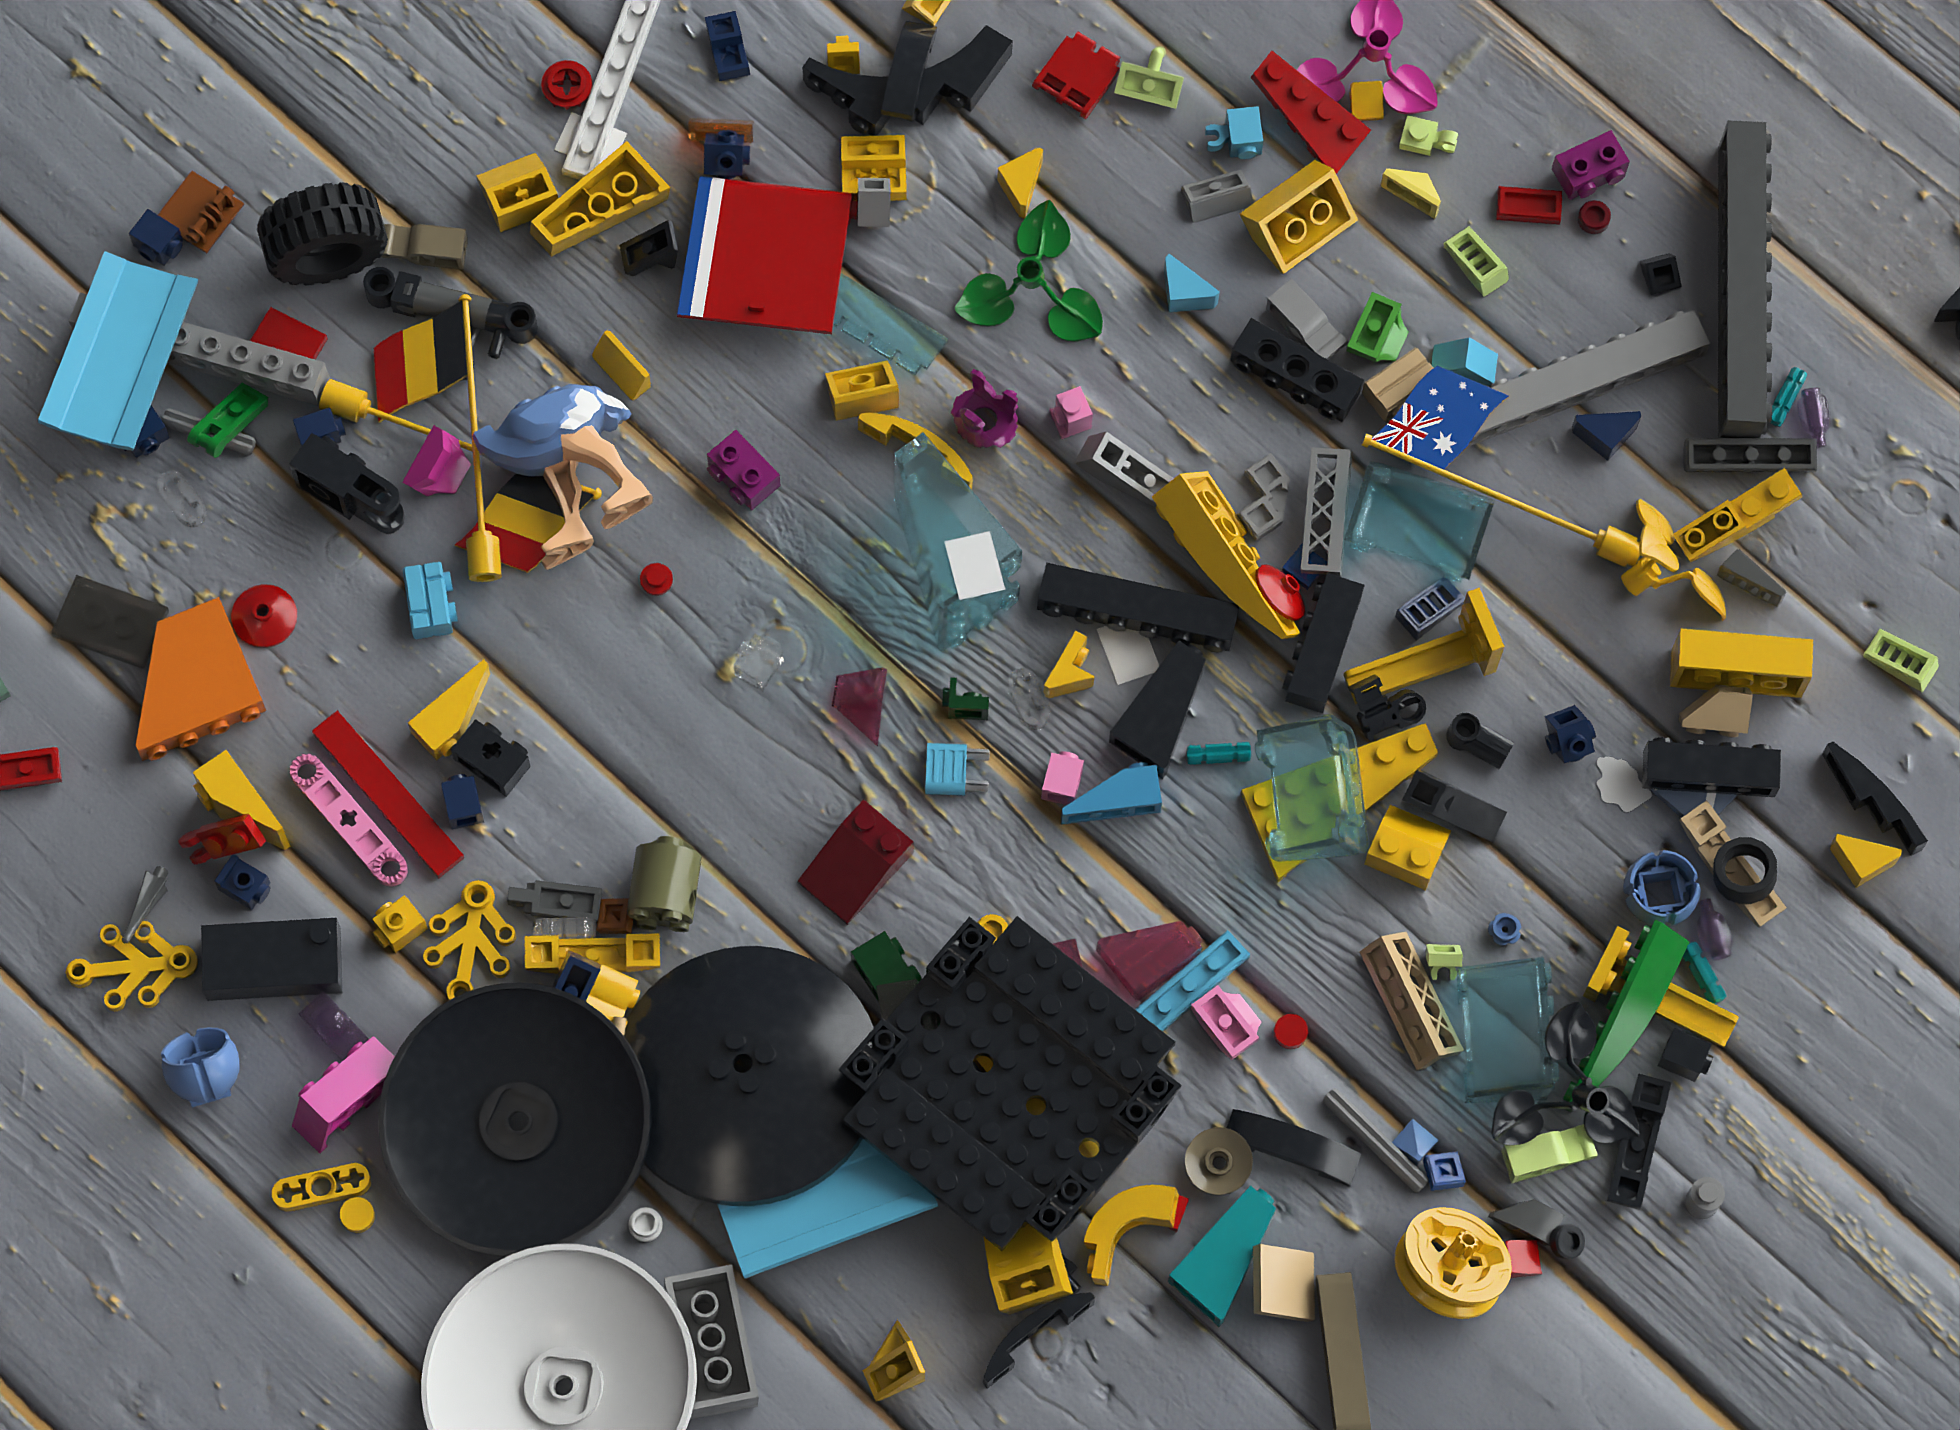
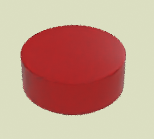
[1274,1014,1308,1049]

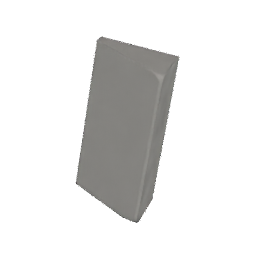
[1181,170,1253,222]

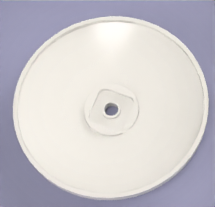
[421,1244,697,1430]

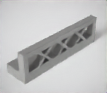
[1301,447,1352,577]

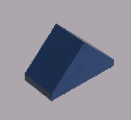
[1572,411,1641,461]

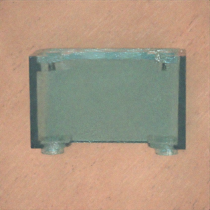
[1344,461,1495,583]
[1255,714,1369,862]

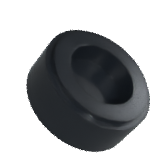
[1549,1224,1585,1259]

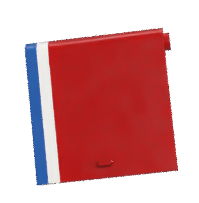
[677,176,858,335]

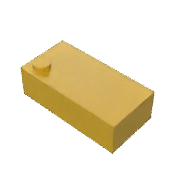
[1670,628,1813,698]

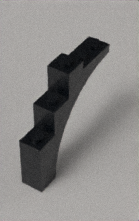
[802,25,1013,136]

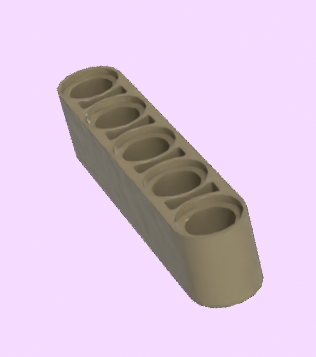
[1316,1272,1371,1430]

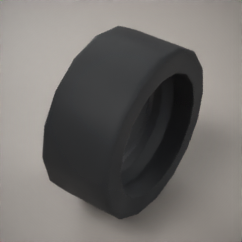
[1713,837,1777,904]

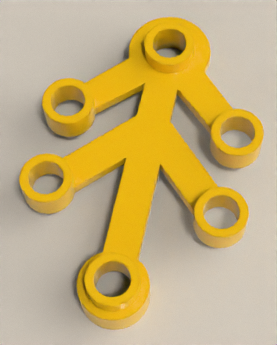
[423,880,516,1000]
[66,921,198,1012]

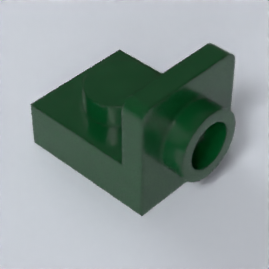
[942,677,989,720]

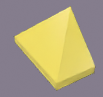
[1381,169,1441,219]

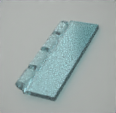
[833,273,948,376]

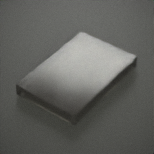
[51,575,169,669]

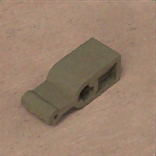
[381,224,468,270]

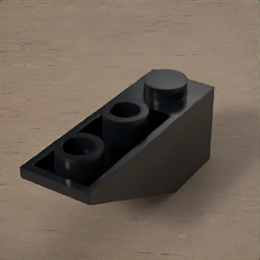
[1402,768,1507,842]

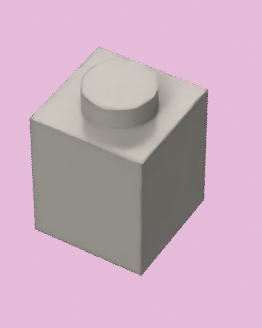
[857,178,891,230]

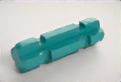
[1770,367,1807,427]
[1186,742,1252,765]
[1683,942,1727,1004]

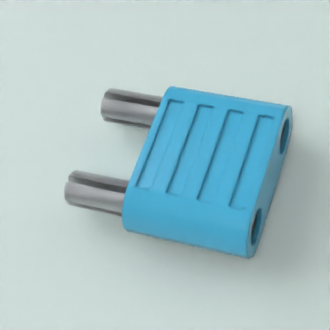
[925,743,990,796]

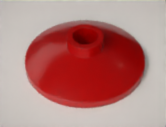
[1255,564,1305,621]
[231,584,298,648]

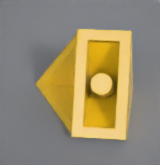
[862,1319,925,1401]

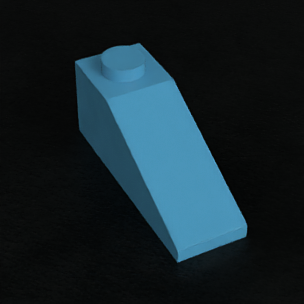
[1061,762,1162,824]

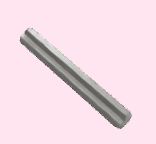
[1323,1088,1429,1193]

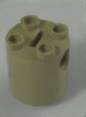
[627,836,702,932]

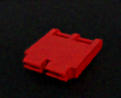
[1032,31,1121,120]

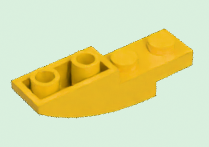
[1672,468,1802,562]

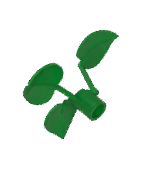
[955,200,1103,342]

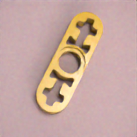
[272,1163,371,1212]

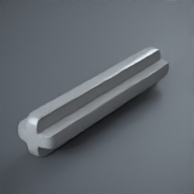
[162,408,256,455]

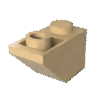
[1679,685,1753,737]

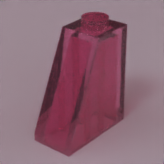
[1096,921,1202,1002]

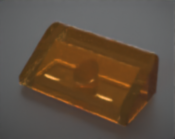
[688,118,754,143]

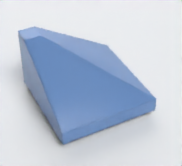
[1392,1118,1439,1166]

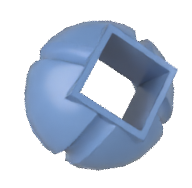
[1623,850,1701,926]
[161,1027,240,1107]

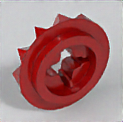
[541,60,593,110]

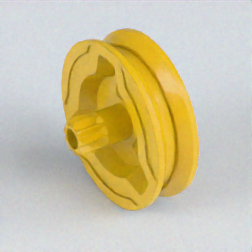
[1394,1207,1512,1319]

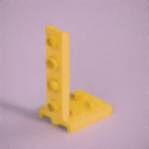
[1343,587,1505,705]
[1583,926,1739,1048]

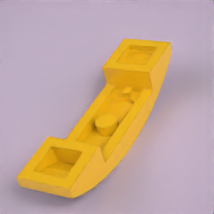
[858,413,973,493]
[525,933,660,974]

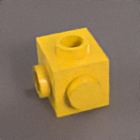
[372,895,428,953]

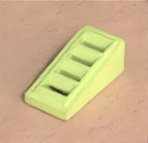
[1443,226,1509,297]
[1863,629,1939,692]

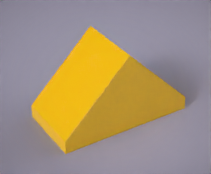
[997,147,1044,218]
[1830,834,1902,888]

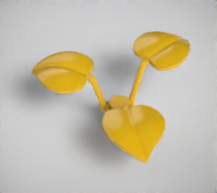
[1621,499,1726,621]

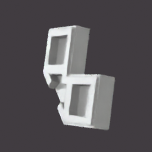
[1237,453,1290,541]

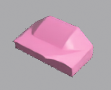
[1191,985,1261,1060]

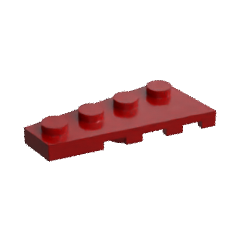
[1251,51,1371,174]

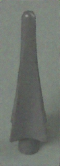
[122,866,168,943]

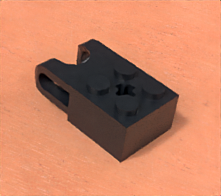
[289,433,405,534]

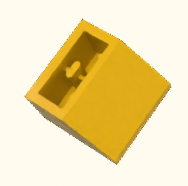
[476,153,558,232]

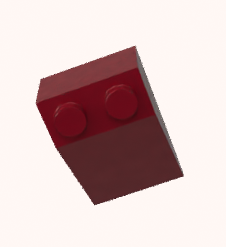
[797,799,914,925]

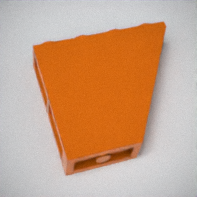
[136,597,266,761]

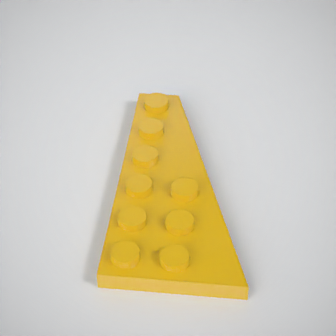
[1241,723,1438,882]

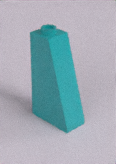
[1168,1185,1276,1327]

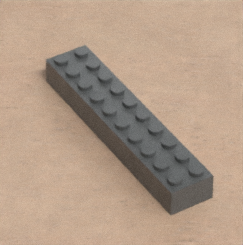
[1718,120,1772,438]

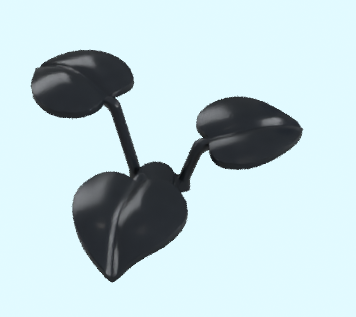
[1491,1001,1639,1145]

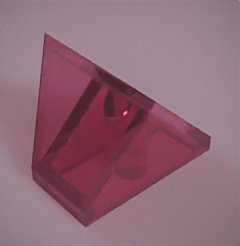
[832,667,887,746]

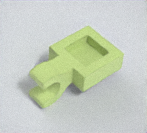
[1399,115,1458,156]

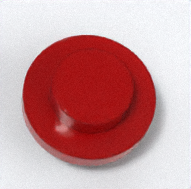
[640,563,673,595]

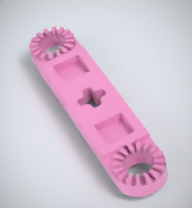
[290,754,408,887]

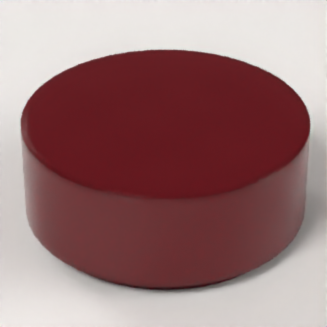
[1578,200,1611,234]

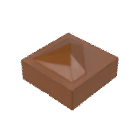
[596,898,633,934]

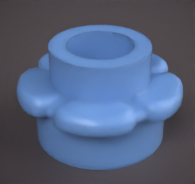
[1488,913,1521,946]

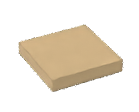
[1253,1244,1315,1322]

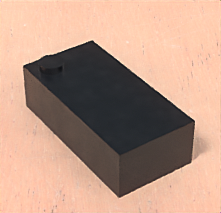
[201,918,343,1001]

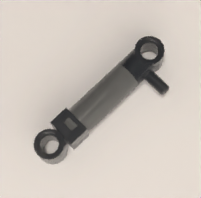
[363,267,538,359]

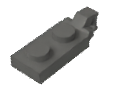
[507,880,602,924]

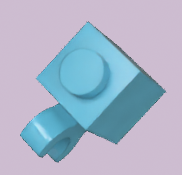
[1205,106,1263,159]

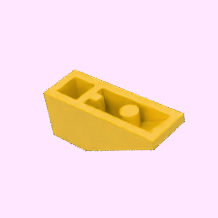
[408,659,490,761]

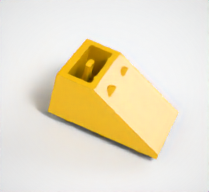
[983,1224,1073,1315]

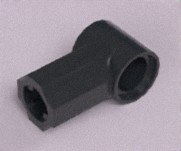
[1446,713,1514,769]

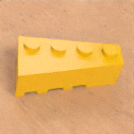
[530,141,670,257]

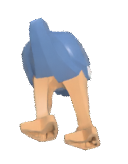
[472,384,653,570]

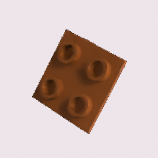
[158,171,244,254]

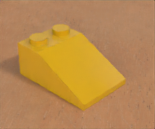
[193,750,290,850]

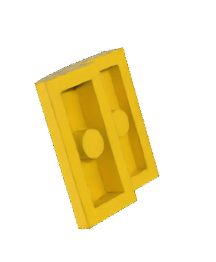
[841,135,907,201]

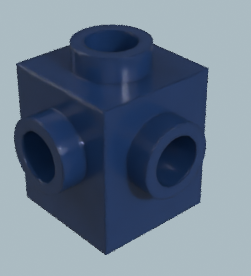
[704,130,750,179]
[1545,705,1596,764]

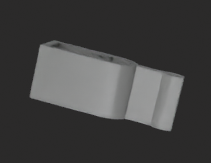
[1266,278,1347,360]

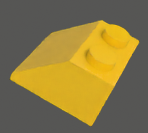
[1364,805,1451,891]

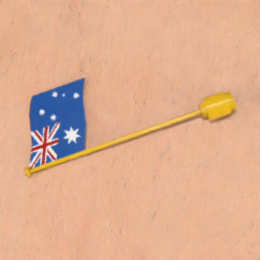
[1361,366,1640,567]

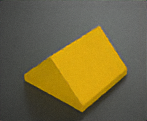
[825,360,899,421]

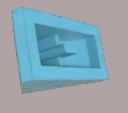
[1164,254,1220,312]
[1431,337,1498,386]

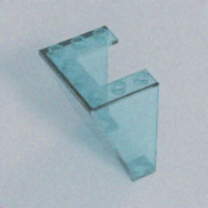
[894,432,1022,652]

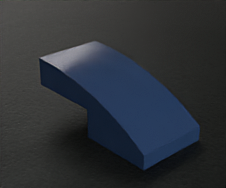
[705,11,750,81]

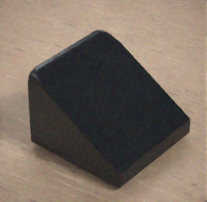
[1639,253,1682,295]

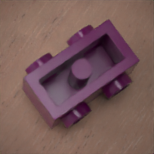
[1552,130,1630,200]
[707,430,781,511]

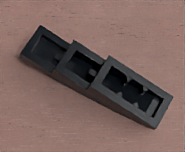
[1822,742,1928,856]

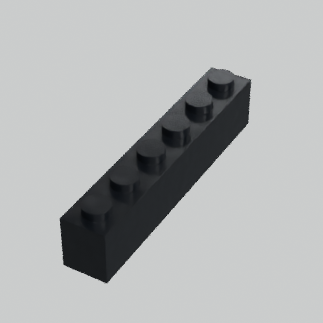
[1037,562,1239,653]

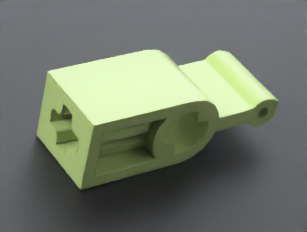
[1501,1124,1598,1183]

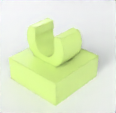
[1426,944,1463,980]

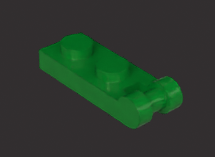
[187,382,269,458]

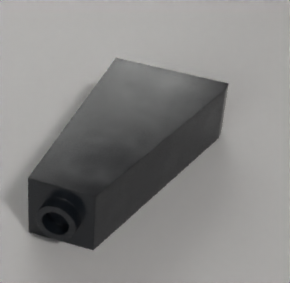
[1109,641,1206,779]

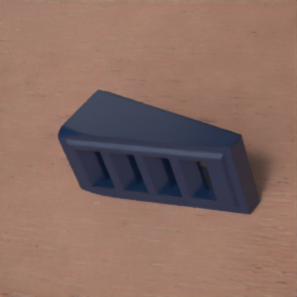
[1395,576,1465,641]

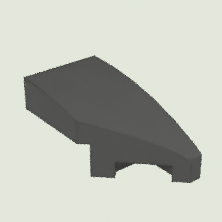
[1488,1199,1564,1246]

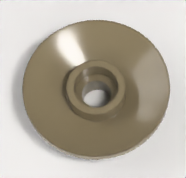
[1185,1127,1253,1195]

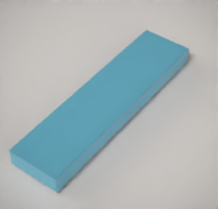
[1135,930,1250,1031]

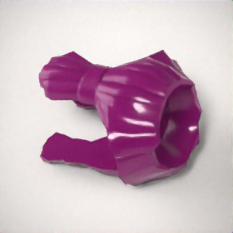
[951,369,1018,448]

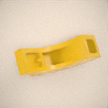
[1084,1185,1179,1286]

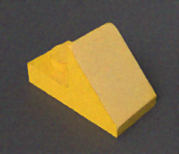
[1043,631,1095,698]

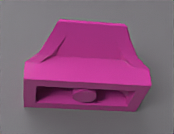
[402,425,471,497]

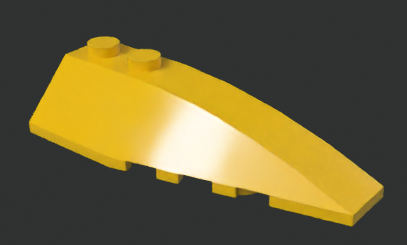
[1151,471,1301,639]

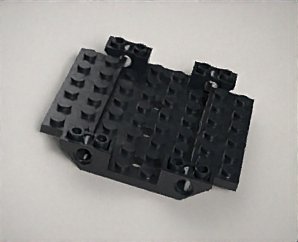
[839,916,1182,1251]

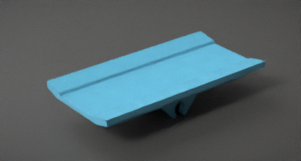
[38,251,198,451]
[717,1139,938,1279]

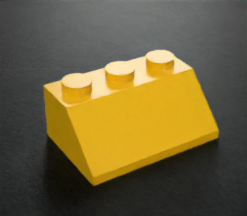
[1239,160,1358,274]

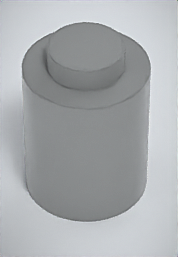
[1685,1177,1725,1219]

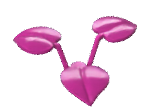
[1297,0,1438,114]

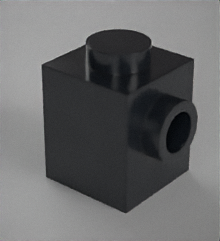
[1657,1028,1714,1082]

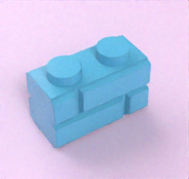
[402,562,458,639]

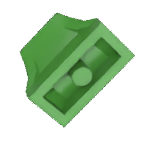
[1346,292,1409,362]

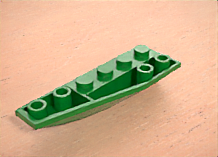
[1563,920,1690,1113]

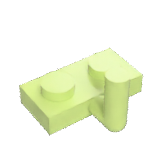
[1114,46,1184,109]

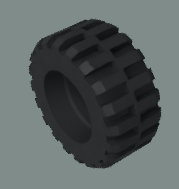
[257,182,388,286]

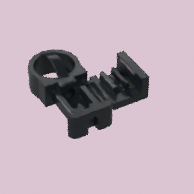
[1348,674,1426,742]

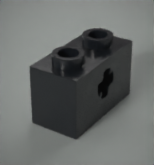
[451,719,530,797]

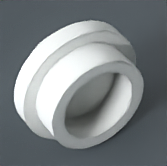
[628,1207,663,1242]

